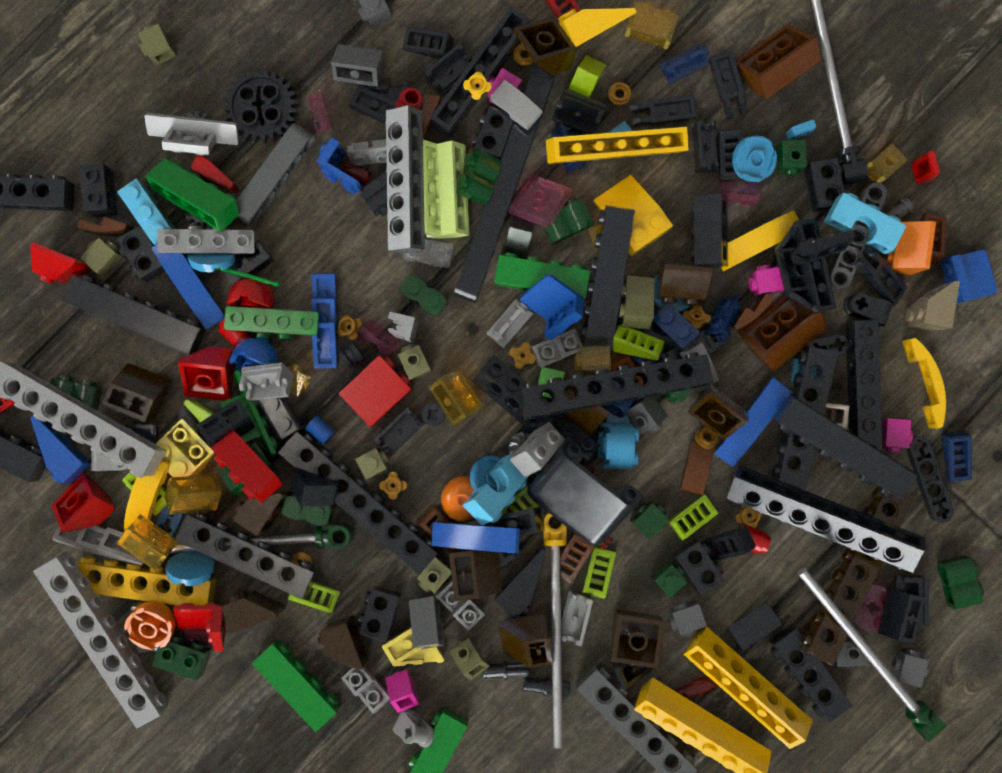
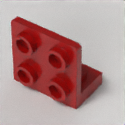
[173,603,226,651]

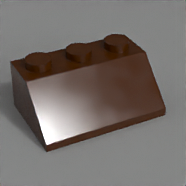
[735,24,821,99]
[738,295,827,372]

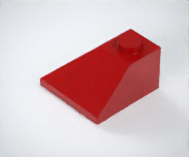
[30,242,93,285]
[178,346,235,401]
[51,472,115,533]

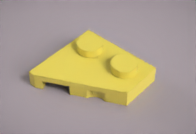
[381,627,445,667]

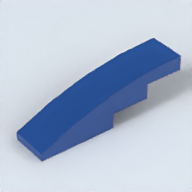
[151,244,225,330]
[311,273,338,368]
[714,377,792,467]
[432,522,520,553]

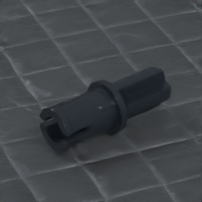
[483,661,530,680]
[523,677,570,697]

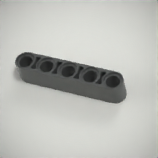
[236,123,315,227]
[828,183,887,291]

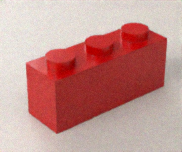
[211,430,283,503]

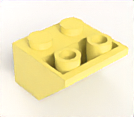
[156,418,214,485]

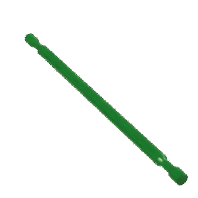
[187,256,280,287]

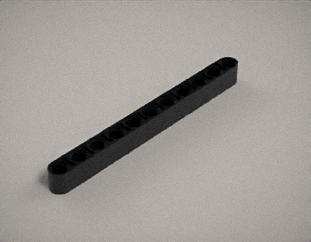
[454,63,556,303]

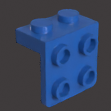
[317,137,362,195]
[940,250,997,304]
[520,274,584,340]

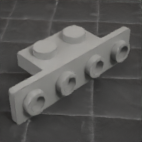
[144,113,239,155]
[157,226,255,254]

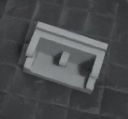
[388,312,419,344]
[239,362,294,401]
[561,591,593,646]

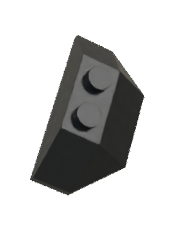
[775,218,837,312]

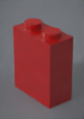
[339,355,413,427]

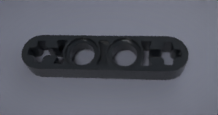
[906,436,953,523]

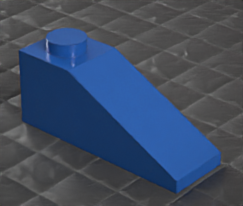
[30,416,91,484]

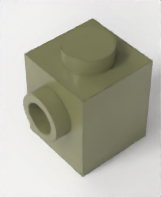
[138,24,177,65]
[80,238,123,277]
[398,343,432,381]
[355,448,390,480]
[417,555,451,594]
[450,638,489,680]

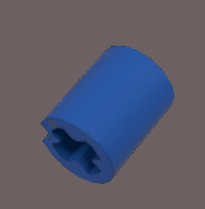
[305,415,336,446]

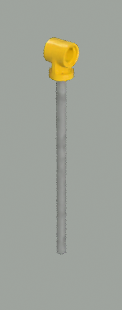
[543,512,567,748]

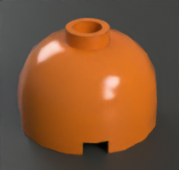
[441,476,475,522]
[124,601,176,650]

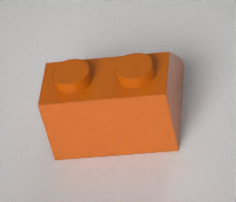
[883,221,936,275]

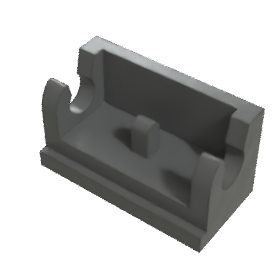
[409,596,445,649]

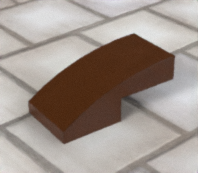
[77,217,134,236]
[731,293,774,331]
[680,442,714,495]

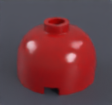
[227,278,275,309]

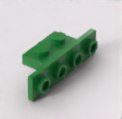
[224,306,319,340]
[220,369,278,457]

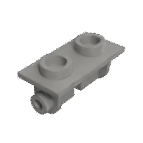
[347,139,387,166]
[486,299,533,348]

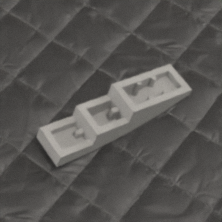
[52,525,152,565]

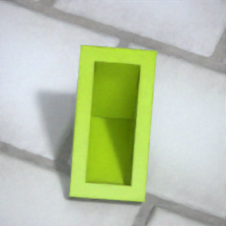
[569,55,606,98]

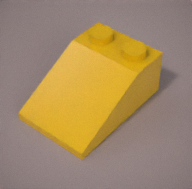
[558,8,637,47]
[593,175,673,256]

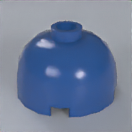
[230,337,279,373]

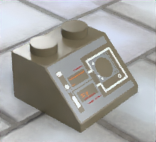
[905,281,960,332]

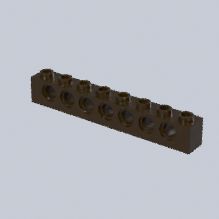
[800,486,914,666]

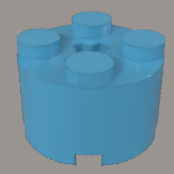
[598,422,639,470]

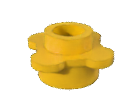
[463,72,491,100]

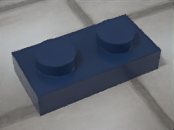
[653,303,701,352]

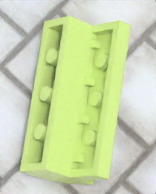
[423,139,469,239]

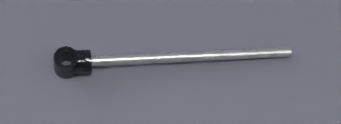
[811,0,868,185]

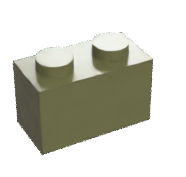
[618,275,655,330]

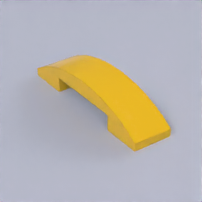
[720,210,799,272]
[902,338,946,429]
[124,459,170,541]

